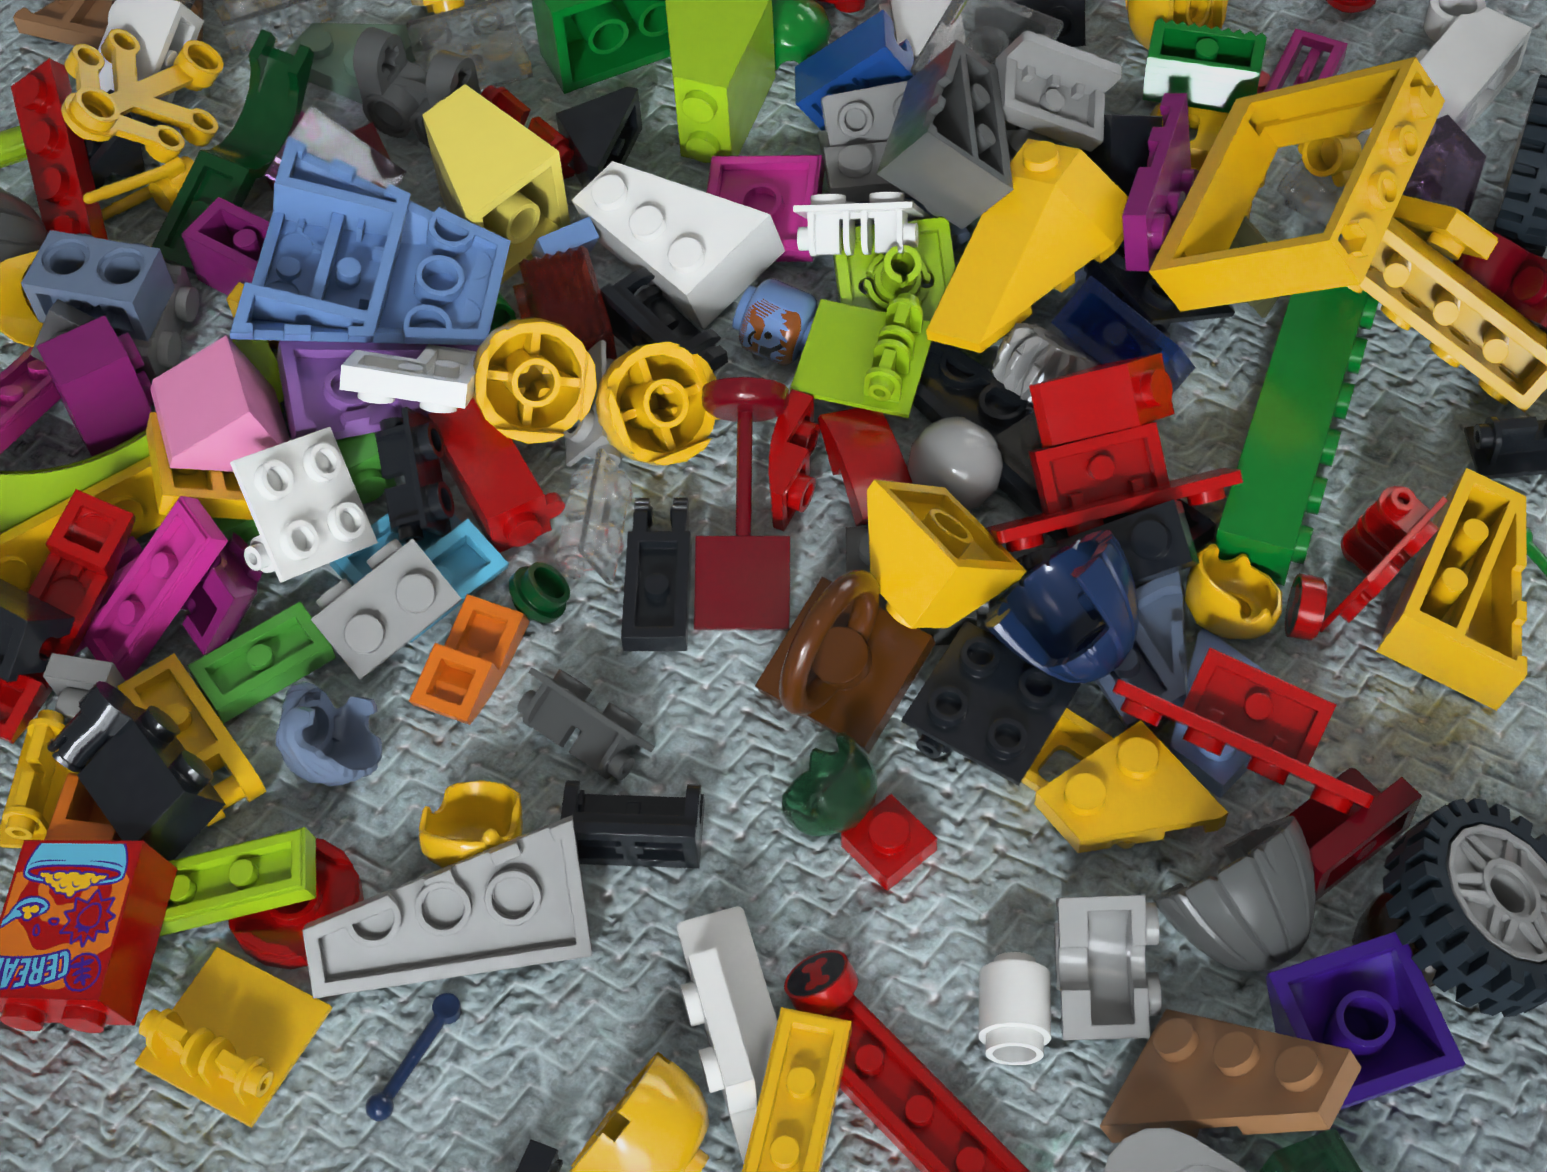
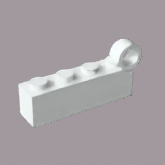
[1352,0,1532,197]

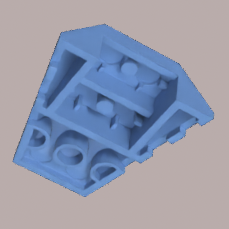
[230,136,511,345]

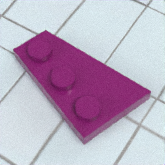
[1122,93,1199,271]

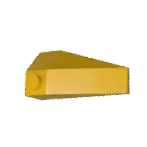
[926,138,1128,353]

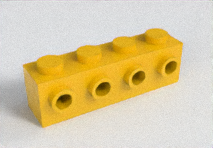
[1339,217,1547,413]

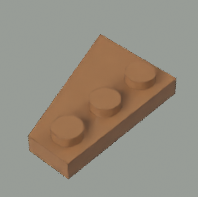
[1100,1009,1362,1143]

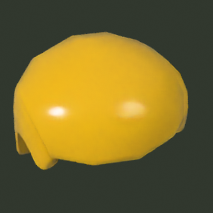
[1185,544,1282,640]
[419,780,523,868]

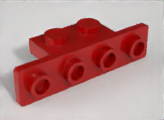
[986,422,1243,552]
[1112,647,1375,815]

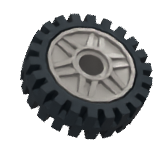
[1383,798,1547,1017]

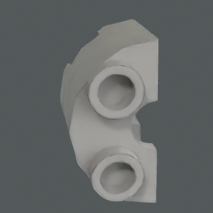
[1054,895,1161,1040]

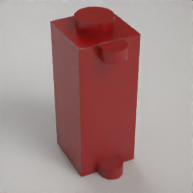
[428,397,565,553]

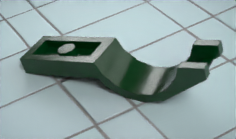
[151,29,314,275]

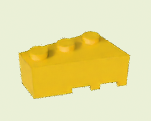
[1376,468,1527,711]

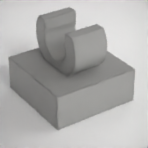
[43,653,125,725]

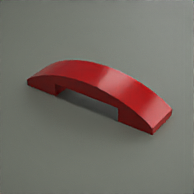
[0,489,136,744]

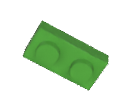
[187,601,336,724]

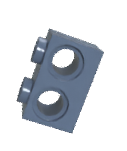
[21,230,175,341]

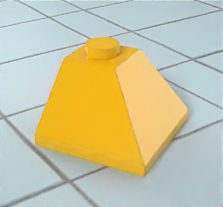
[867,480,1027,629]

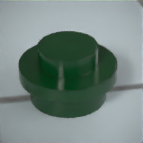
[509,562,570,623]

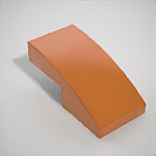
[409,594,530,725]

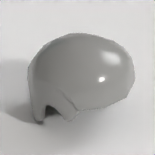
[907,417,1003,510]

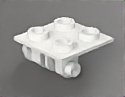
[793,192,930,256]
[230,427,378,583]

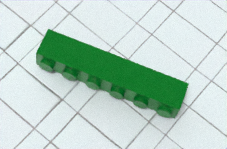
[1215,286,1379,586]

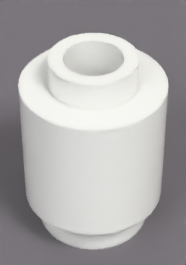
[978,952,1051,1065]

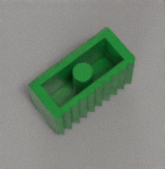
[1142,18,1267,113]

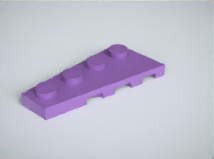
[277,341,480,440]

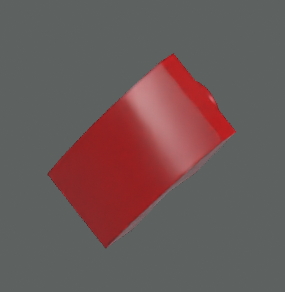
[768,389,820,531]
[817,408,913,526]

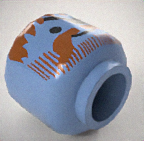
[732,278,818,366]

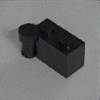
[47,681,226,861]

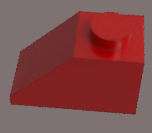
[1029,353,1175,448]

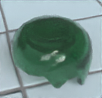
[781,732,878,837]

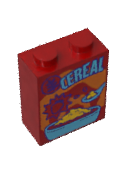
[0,840,177,1033]

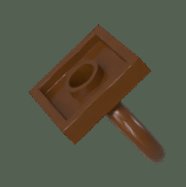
[755,569,936,754]

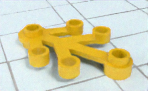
[61,29,224,163]

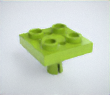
[833,217,956,321]

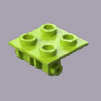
[790,293,932,418]

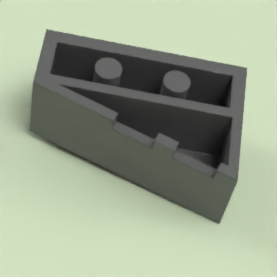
[877,40,1014,230]

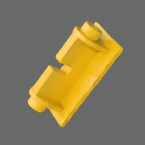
[0,710,76,848]

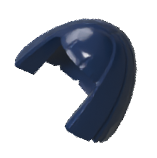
[984,530,1139,683]

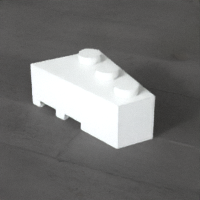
[572,161,785,330]

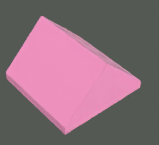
[150,335,290,472]

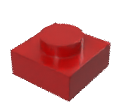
[841,794,937,891]

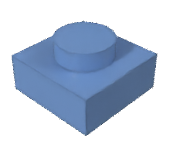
[531,217,599,273]

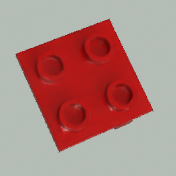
[1320,486,1448,633]

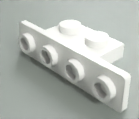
[677,906,777,1164]

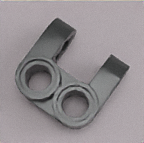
[353,27,481,148]

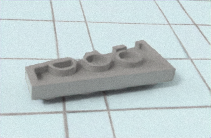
[302,815,592,999]

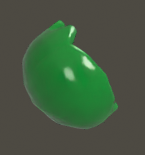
[772,0,832,71]

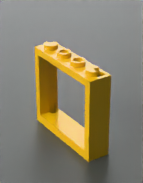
[1149,57,1445,312]

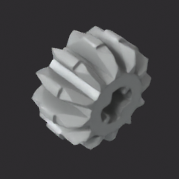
[992,323,1097,403]

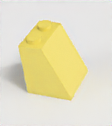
[422,84,571,284]

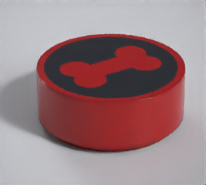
[1285,573,1327,641]
[784,950,859,1016]

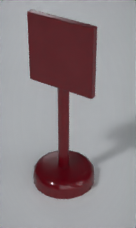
[694,377,791,631]

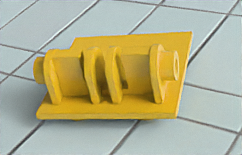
[134,947,333,1128]

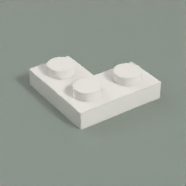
[339,344,476,413]

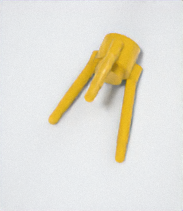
[1298,129,1368,187]
[83,156,194,247]

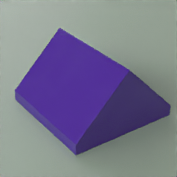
[1266,932,1466,1110]

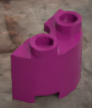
[181,532,263,655]

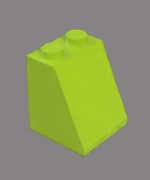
[665,0,776,163]

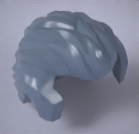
[276,682,382,787]

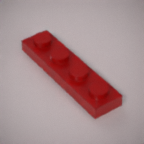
[11,58,108,240]

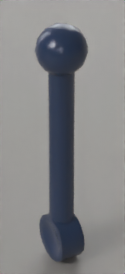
[365,993,462,1122]

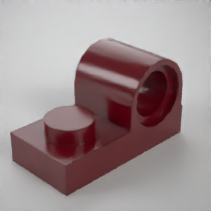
[1452,228,1547,329]

